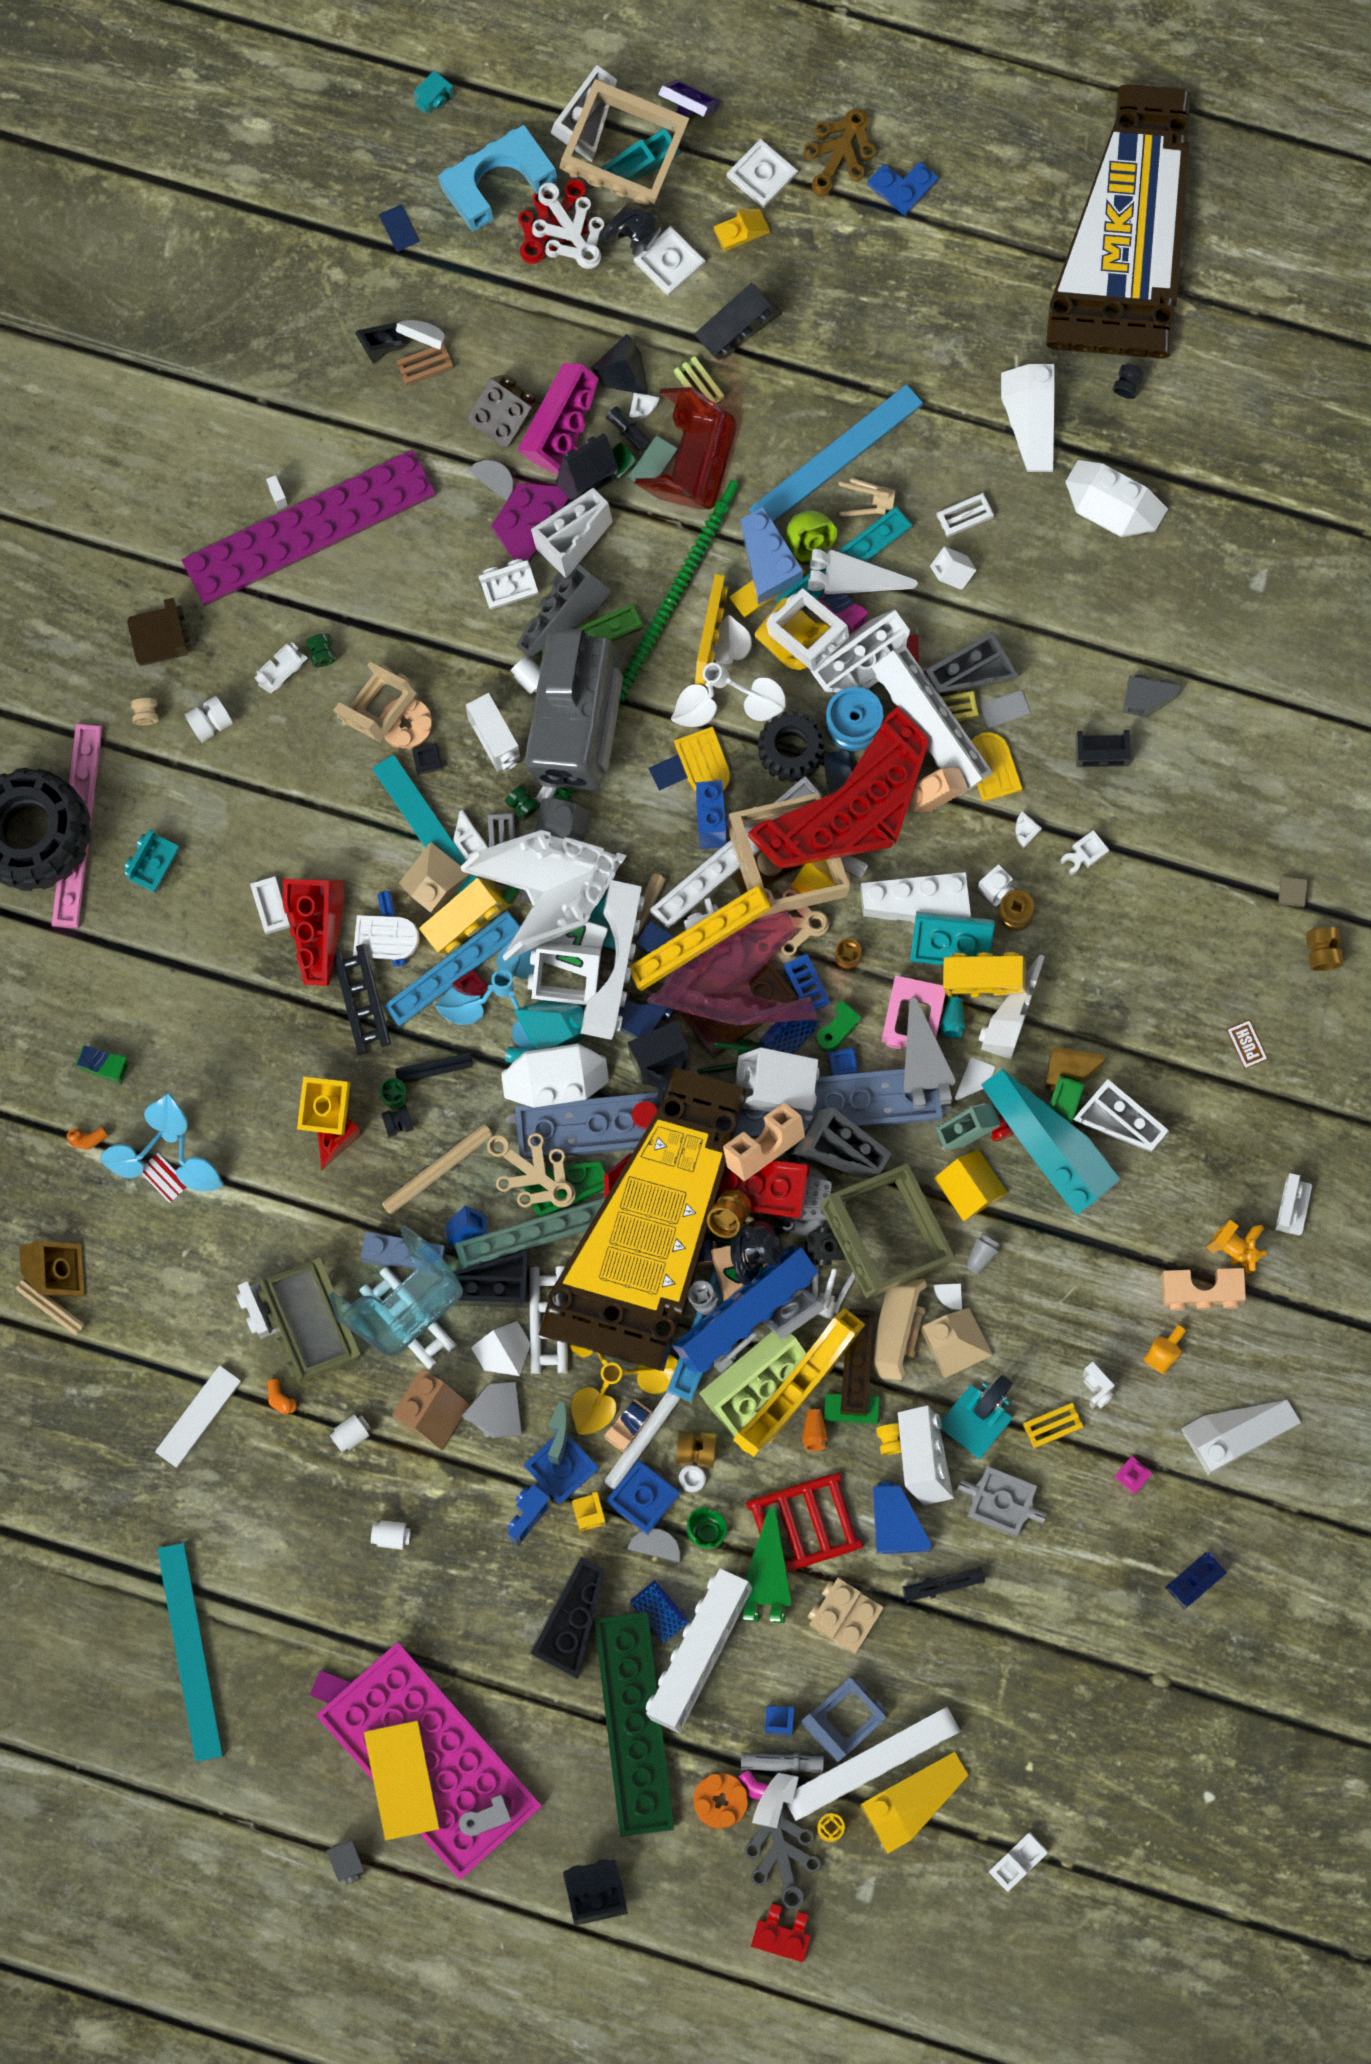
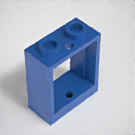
[696,781,726,849]

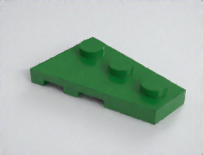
[516,1161,606,1217]

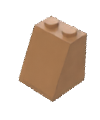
[392,1369,470,1451]

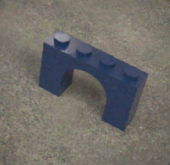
[618,922,705,1039]

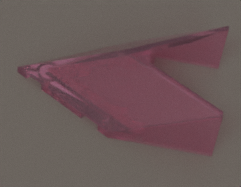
[647,910,818,1026]

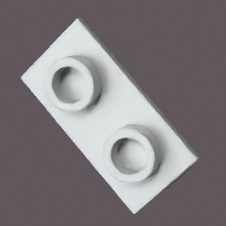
[254,642,308,694]

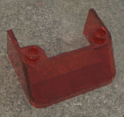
[634,387,736,510]

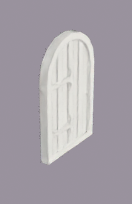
[353,915,420,960]

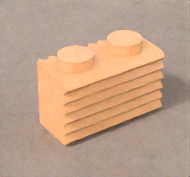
[909,767,968,812]

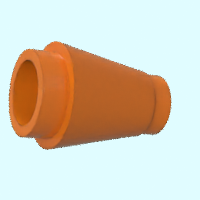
[801,1409,828,1451]

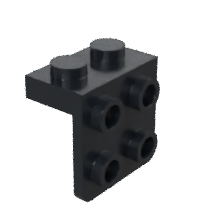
[563,1859,628,1926]

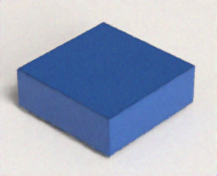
[828,1048,859,1076]

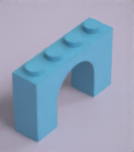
[438,125,558,232]

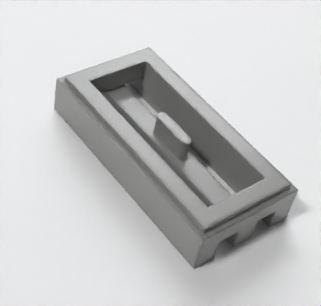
[488,813,515,847]

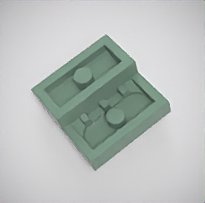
[548,1401,568,1466]

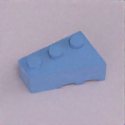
[741,507,803,605]

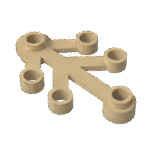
[738,888,829,957]
[487,1133,576,1208]

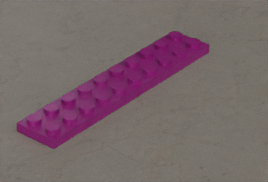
[181,449,436,606]

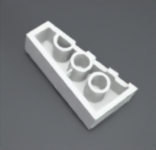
[860,872,971,923]

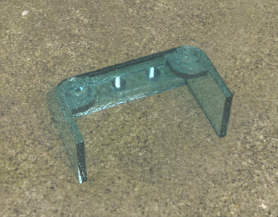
[329,1225,463,1356]

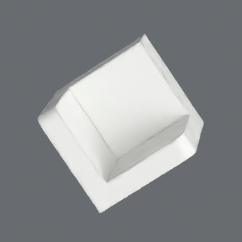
[930,546,976,589]

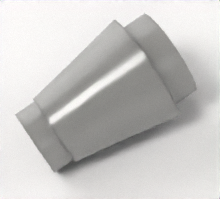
[965,1234,1000,1275]

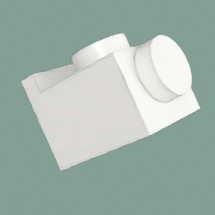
[978,864,1015,908]

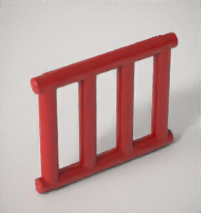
[745,1472,863,1573]

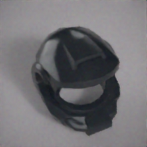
[600,202,661,257]
[730,1220,784,1285]

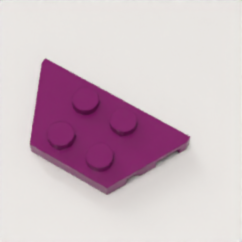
[491,483,569,563]

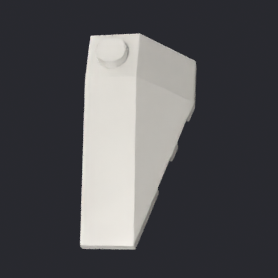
[1181,1400,1301,1476]

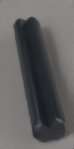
[395,1053,473,1083]

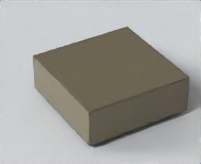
[1278,877,1307,907]

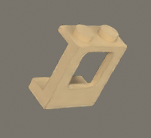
[333,662,417,742]

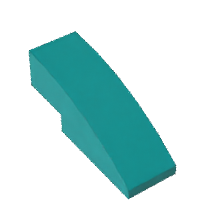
[601,128,681,182]

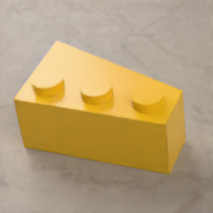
[419,878,512,954]
[943,952,1026,998]

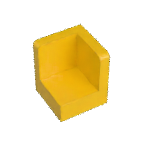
[572,1491,606,1532]

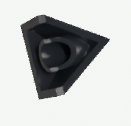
[591,334,648,395]

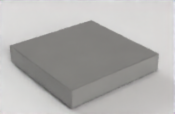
[763,1288,825,1340]

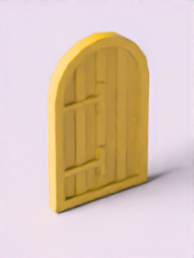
[674,727,730,792]
[972,732,1022,803]

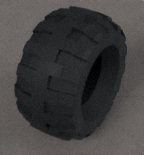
[0,767,92,891]

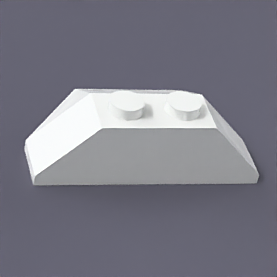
[1065,460,1168,537]
[810,609,910,693]
[501,1044,609,1108]

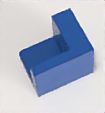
[446,1205,488,1246]
[765,1706,794,1736]

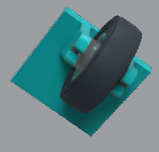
[941,1375,1013,1460]

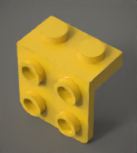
[755,597,830,670]

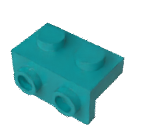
[124,829,180,894]

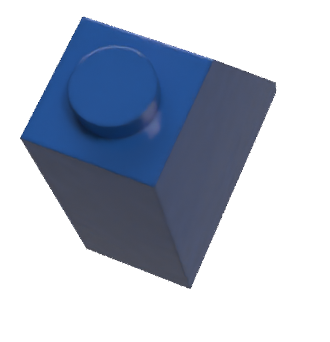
[872,1481,931,1555]

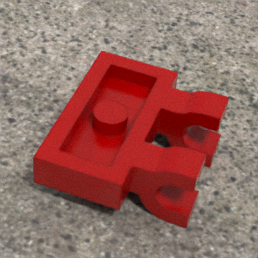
[750,1904,811,1963]

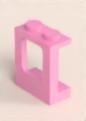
[881,976,946,1049]

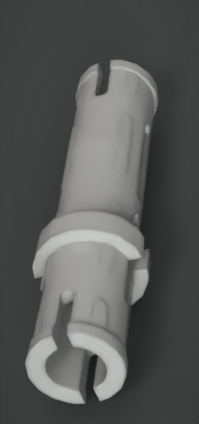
[741,1752,824,1774]

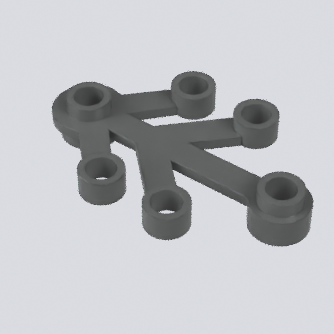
[744,1808,821,1909]

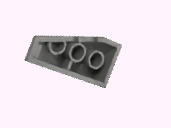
[516,564,612,658]
[519,798,591,904]

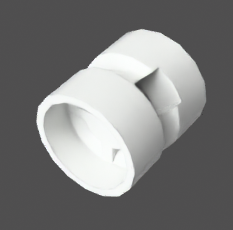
[184,695,233,743]

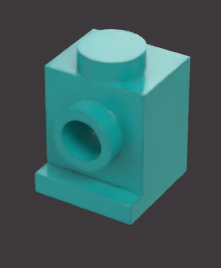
[414,70,454,114]

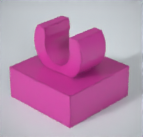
[1114,1456,1152,1495]

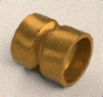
[998,890,1034,932]
[1305,927,1344,971]
[707,1189,752,1238]
[676,1430,716,1468]

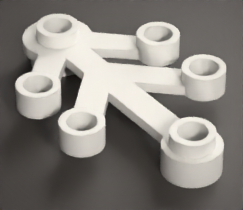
[532,183,604,269]

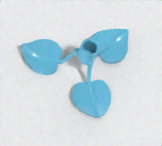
[435,942,537,1048]
[100,1092,224,1191]

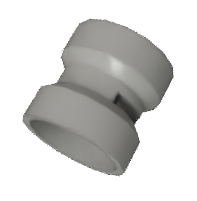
[688,1281,719,1315]

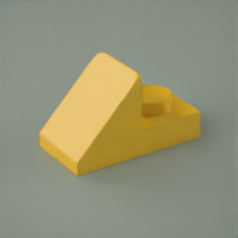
[714,209,770,252]

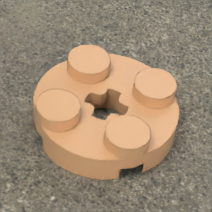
[380,698,432,750]

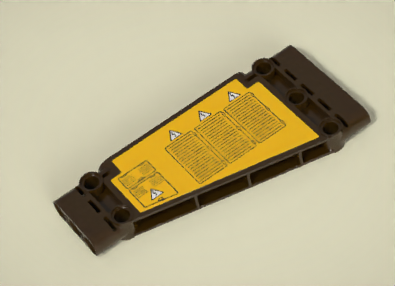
[538,1068,747,1371]

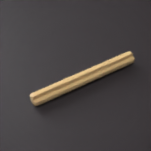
[382,1124,492,1214]

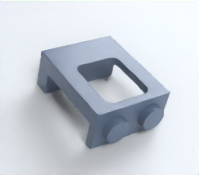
[801,1677,886,1764]

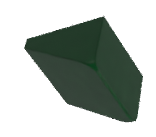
[612,442,637,481]

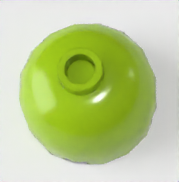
[785,510,837,563]

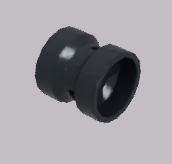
[1112,364,1145,399]
[381,1105,414,1138]

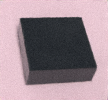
[412,743,443,775]

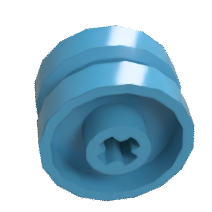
[826,687,883,752]

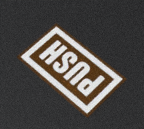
[1226,1019,1268,1069]

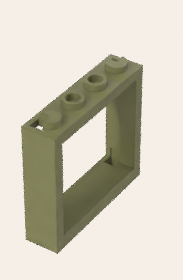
[819,1163,955,1299]

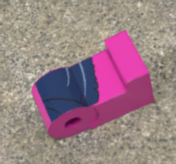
[818,593,868,635]

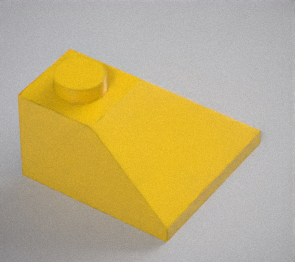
[297,1077,351,1135]

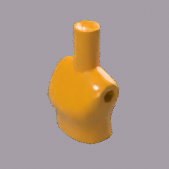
[1143,1325,1186,1375]

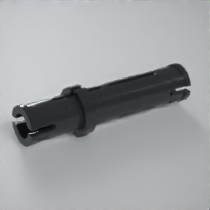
[902,1566,985,1603]

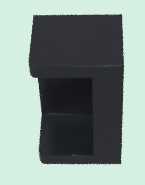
[1075,730,1131,767]

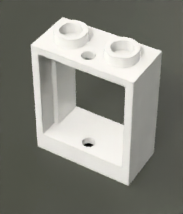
[766,588,849,672]
[466,693,520,772]
[528,942,601,1005]

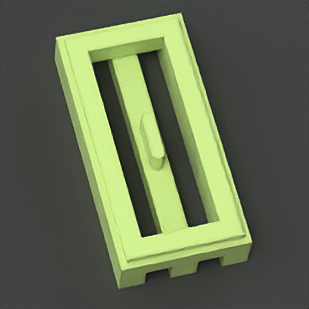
[674,356,724,412]

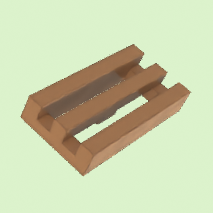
[396,344,453,386]

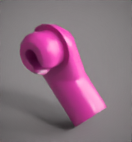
[738,1770,770,1800]

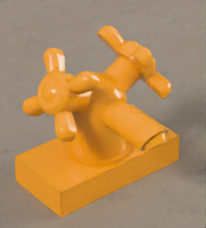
[1205,1220,1267,1274]

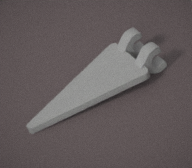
[903,998,955,1110]

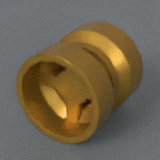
[835,938,862,970]

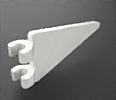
[808,549,918,594]

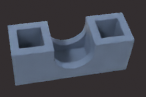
[360,1232,446,1277]

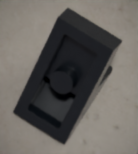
[355,323,407,364]

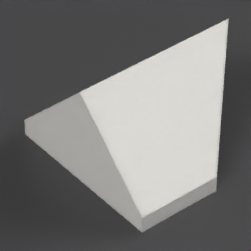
[471,1321,530,1376]

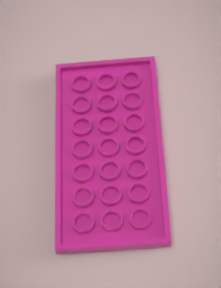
[316,1642,542,1880]

